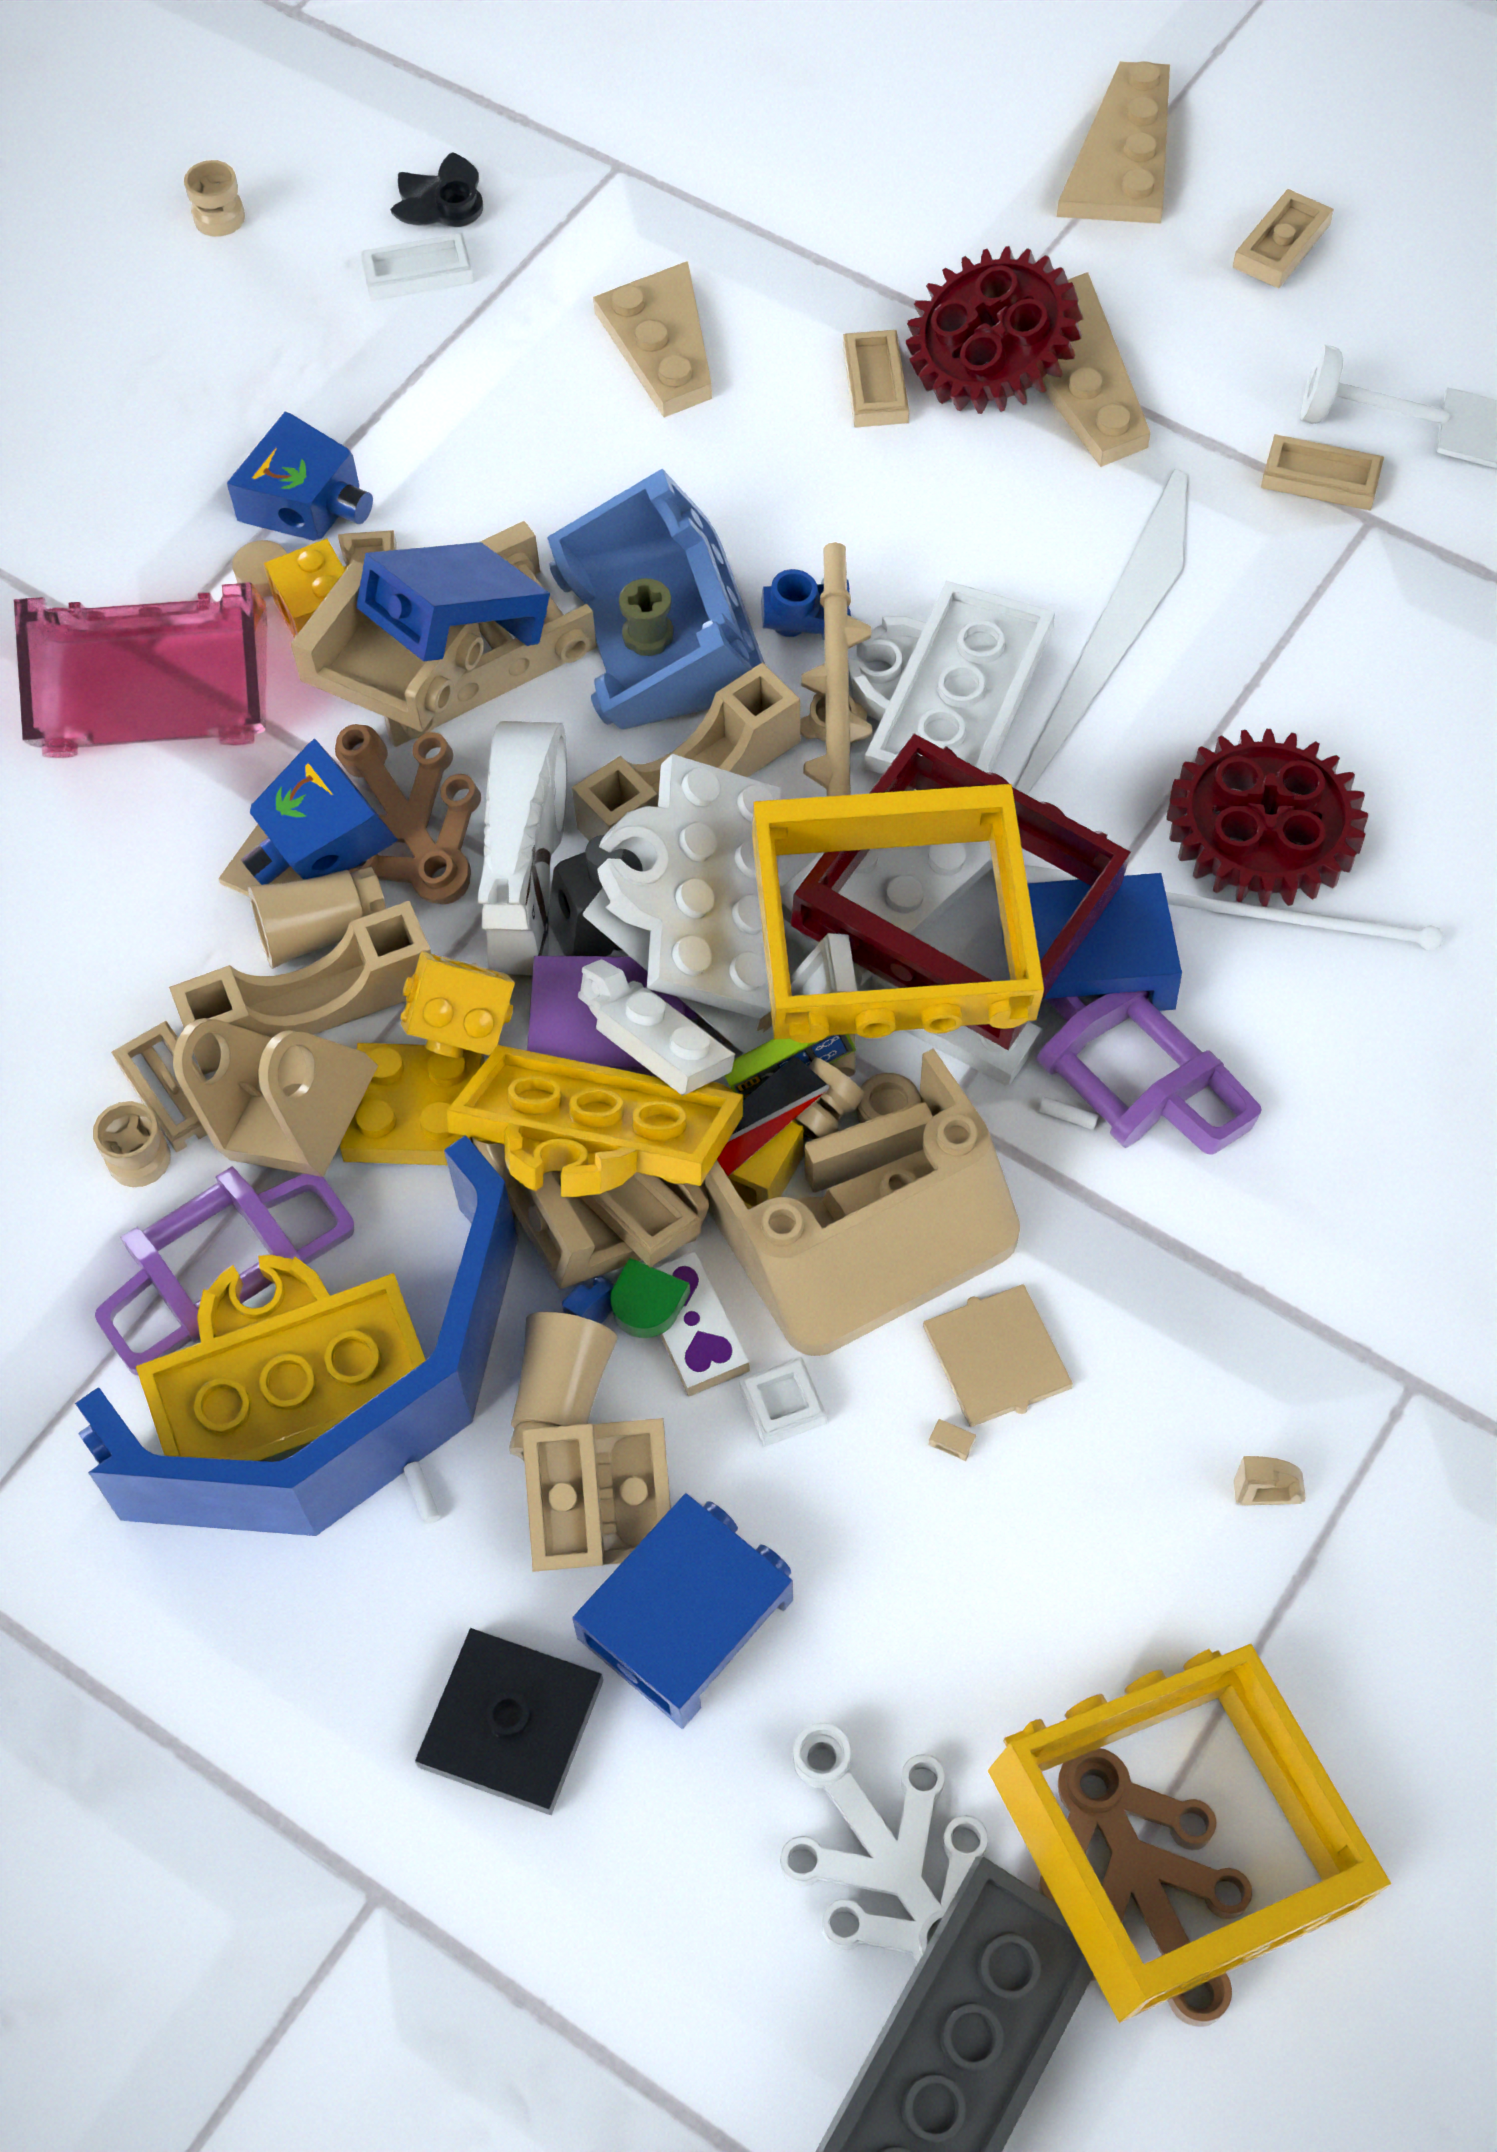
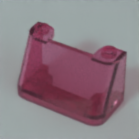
[13,582,268,758]

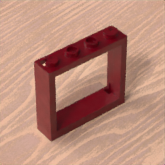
[791,733,1131,1051]

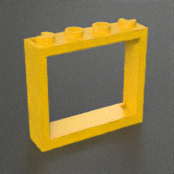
[752,784,1044,1043]
[987,1644,1392,2023]

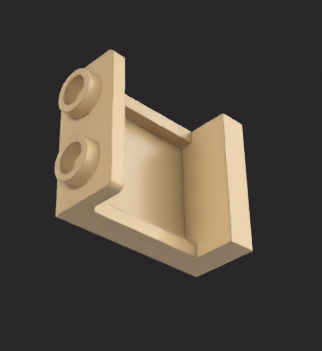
[291,560,484,732]
[502,1165,709,1290]

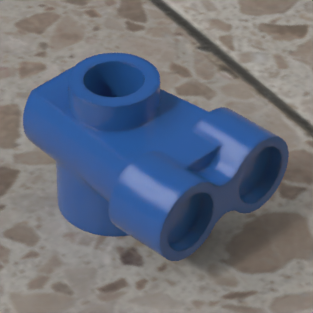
[761,569,851,640]

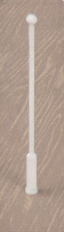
[1024,864,1444,950]

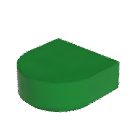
[611,1258,691,1338]

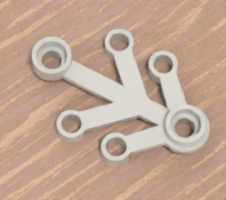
[780,1722,988,1964]

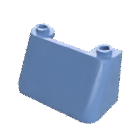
[547,468,765,730]

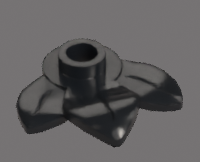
[390,152,483,227]

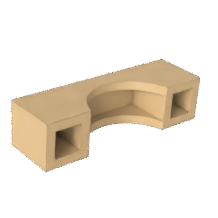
[572,662,801,841]
[169,901,431,1075]

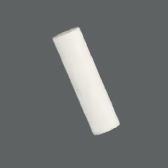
[1039,1097,1099,1130]
[403,1462,440,1524]

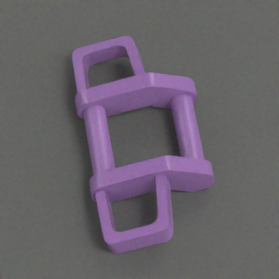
[1036,991,1262,1155]
[95,1166,354,1375]

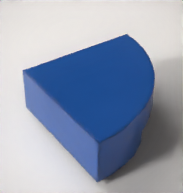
[561,1276,615,1324]

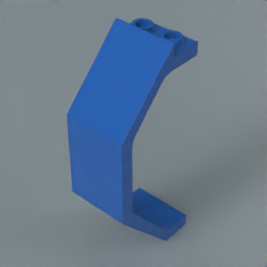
[75,1135,518,1536]

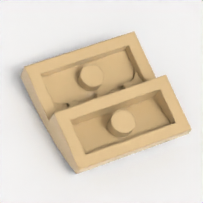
[522,1418,671,1572]

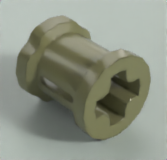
[619,578,674,656]

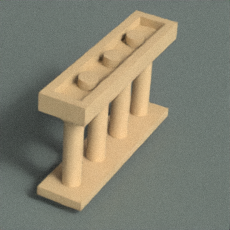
[384,520,597,747]

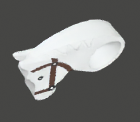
[478,721,567,975]

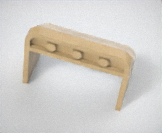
[705,1048,1020,1356]

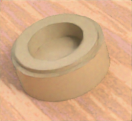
[232,540,287,597]
[856,1073,921,1123]

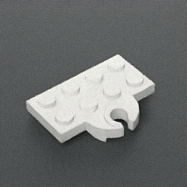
[848,580,1055,774]
[597,754,782,1019]

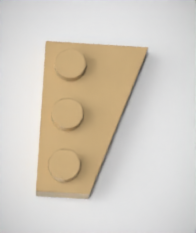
[593,261,712,418]

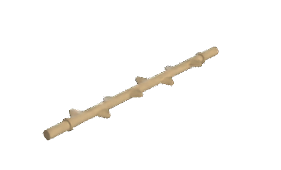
[801,542,872,1077]

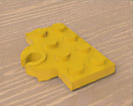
[447,1045,743,1197]
[136,1255,426,1462]

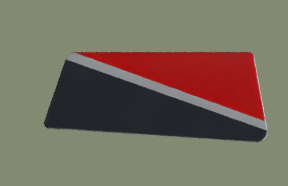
[717,1057,829,1177]

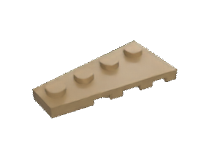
[1057,61,1170,224]
[1029,272,1151,467]

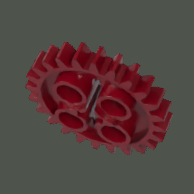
[906,246,1083,414]
[1166,728,1368,907]

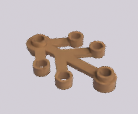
[335,724,481,904]
[1038,1748,1252,2027]

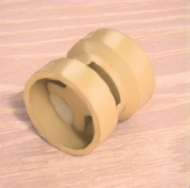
[184,160,245,237]
[794,1057,865,1140]
[93,1101,171,1188]

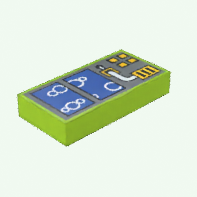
[724,1034,856,1100]

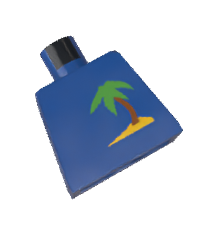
[227,411,373,541]
[241,738,398,885]

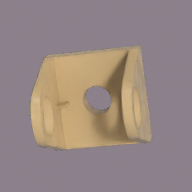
[173,1018,378,1177]

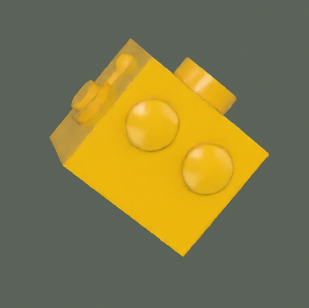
[264,538,350,639]
[401,951,515,1058]

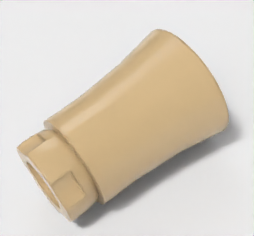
[248,867,386,969]
[509,1312,618,1461]

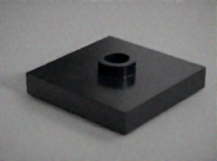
[415,1628,604,1816]

